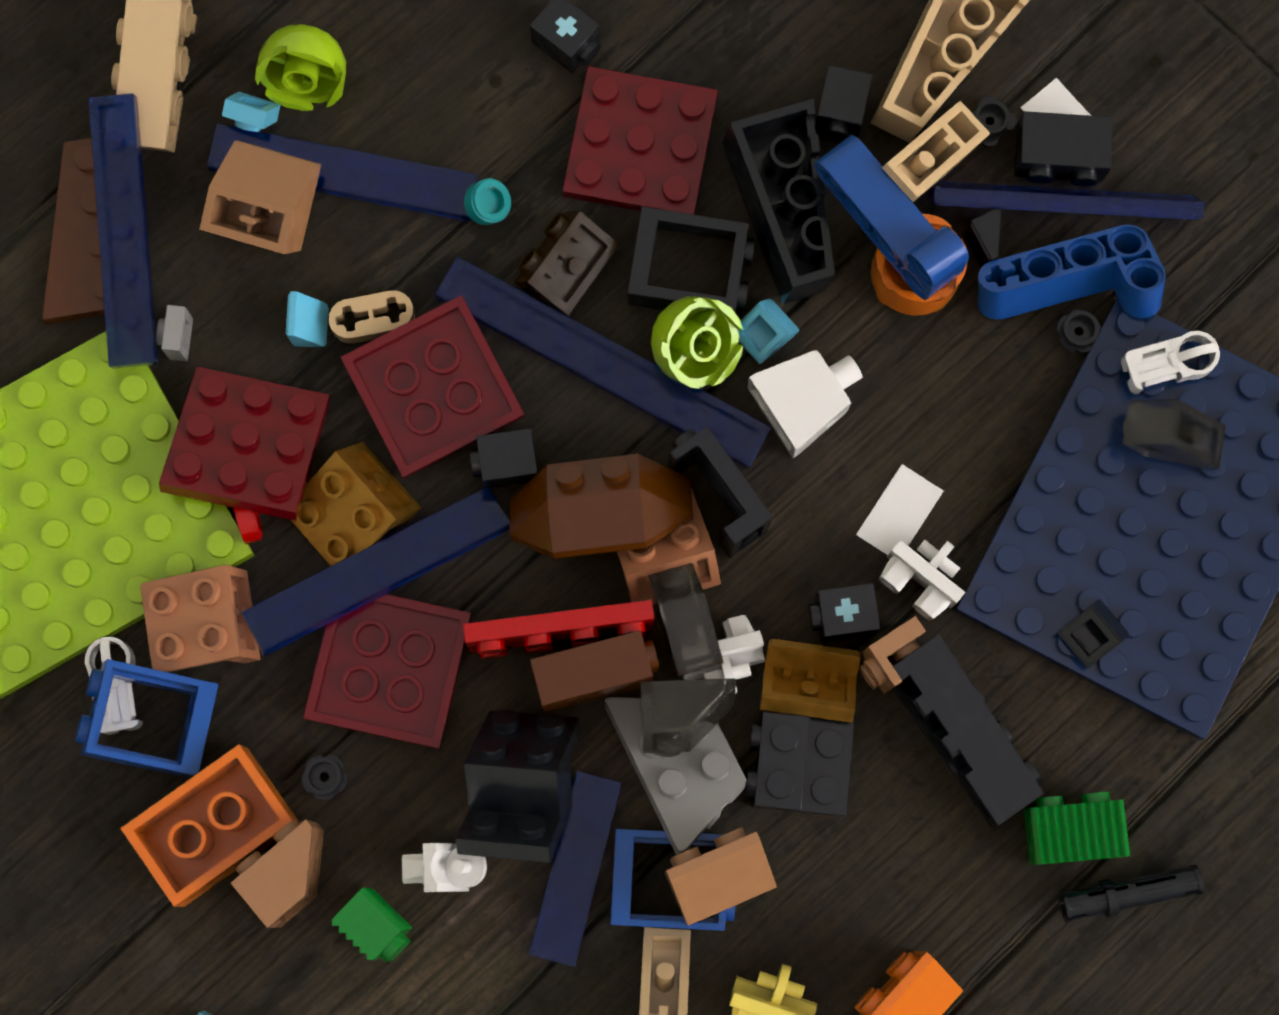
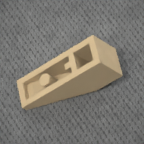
[882,101,990,202]
[639,927,691,1015]

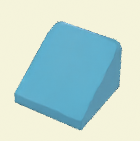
[286,291,329,347]
[738,298,799,364]

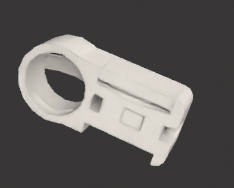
[1121,331,1220,394]
[85,637,143,735]

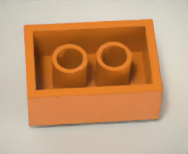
[120,744,299,907]

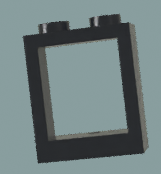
[628,207,756,312]

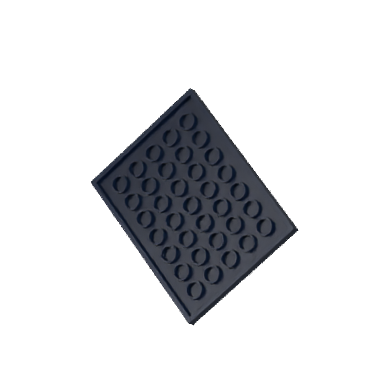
[955,298,1279,741]

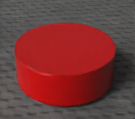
[234,508,264,544]

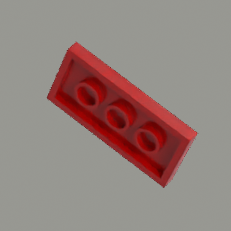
[463,600,654,659]

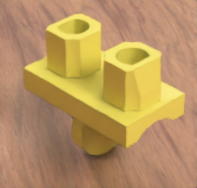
[730,964,817,1015]

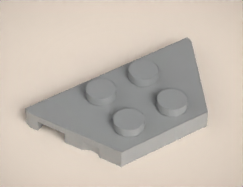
[605,697,747,855]

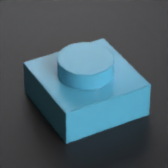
[222,92,281,132]

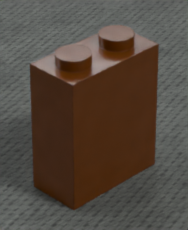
[530,630,659,714]

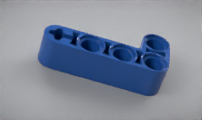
[814,135,969,300]
[977,224,1166,320]

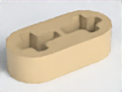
[329,291,415,343]

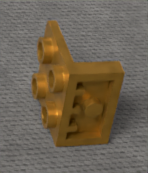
[291,442,422,577]

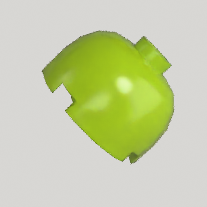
[255,24,346,111]
[651,296,743,389]

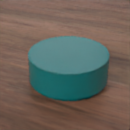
[464,178,511,225]

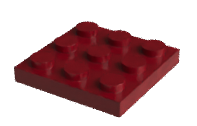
[562,66,718,215]
[341,295,525,479]
[159,366,330,521]
[303,583,472,750]

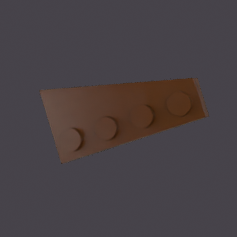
[42,135,135,324]

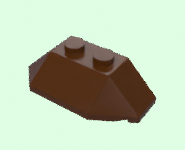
[510,454,693,559]

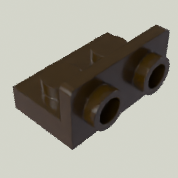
[514,211,620,316]

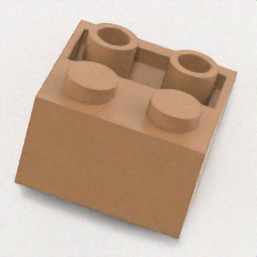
[199,140,321,254]
[231,819,324,928]
[664,827,777,926]

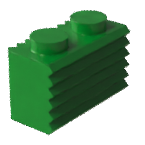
[1023,792,1130,866]
[332,887,412,963]

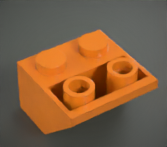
[854,950,963,1015]

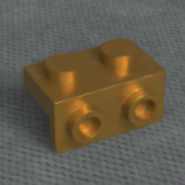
[760,639,861,723]

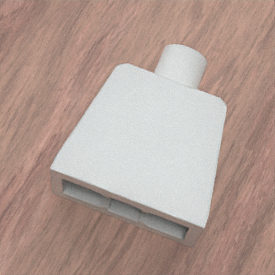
[747,350,863,458]

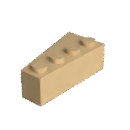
[107,0,197,153]
[871,0,1030,143]

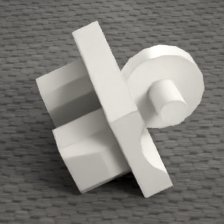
[878,540,966,621]
[679,615,765,695]
[402,843,487,892]

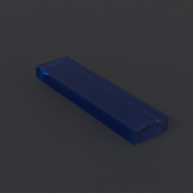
[529,771,622,967]

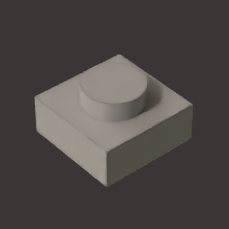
[156,305,193,361]

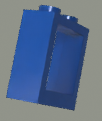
[75,659,219,778]
[611,829,735,931]

